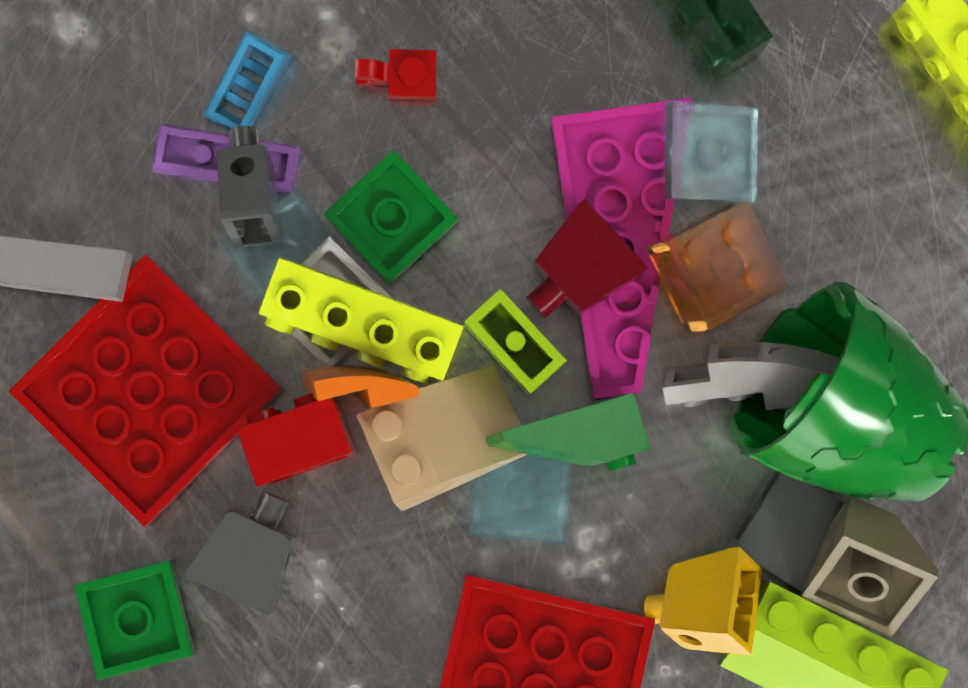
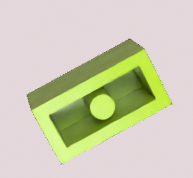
[464,288,567,396]

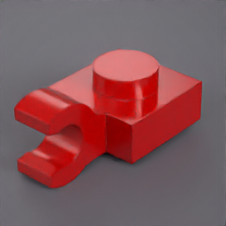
[355,49,436,101]

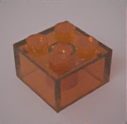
[645,199,789,333]

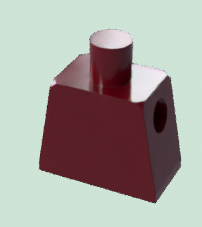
[526,199,648,319]

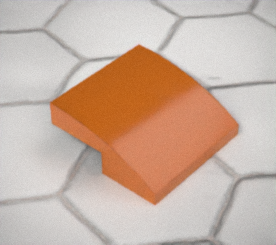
[300,365,420,408]

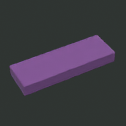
[151,124,301,195]

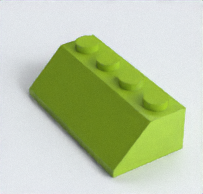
[719,579,949,688]

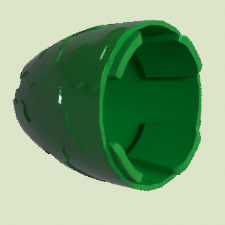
[729,281,968,502]

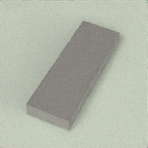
[0,236,133,302]

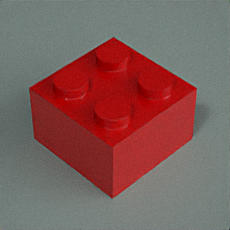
[236,393,358,487]

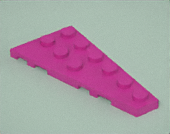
[551,97,693,400]

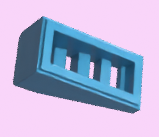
[203,31,293,130]

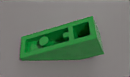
[486,393,651,471]

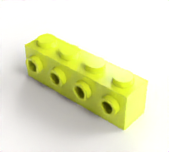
[892,0,968,125]
[258,256,464,384]

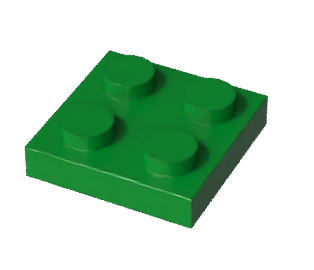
[324,150,459,285]
[74,560,195,681]

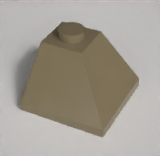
[801,495,939,637]

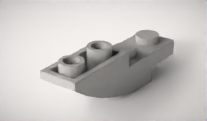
[662,342,839,412]

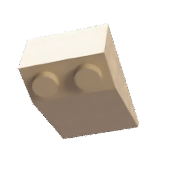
[356,365,528,511]

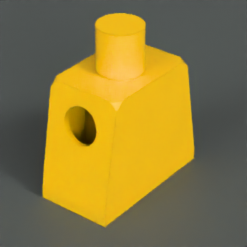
[644,546,763,655]

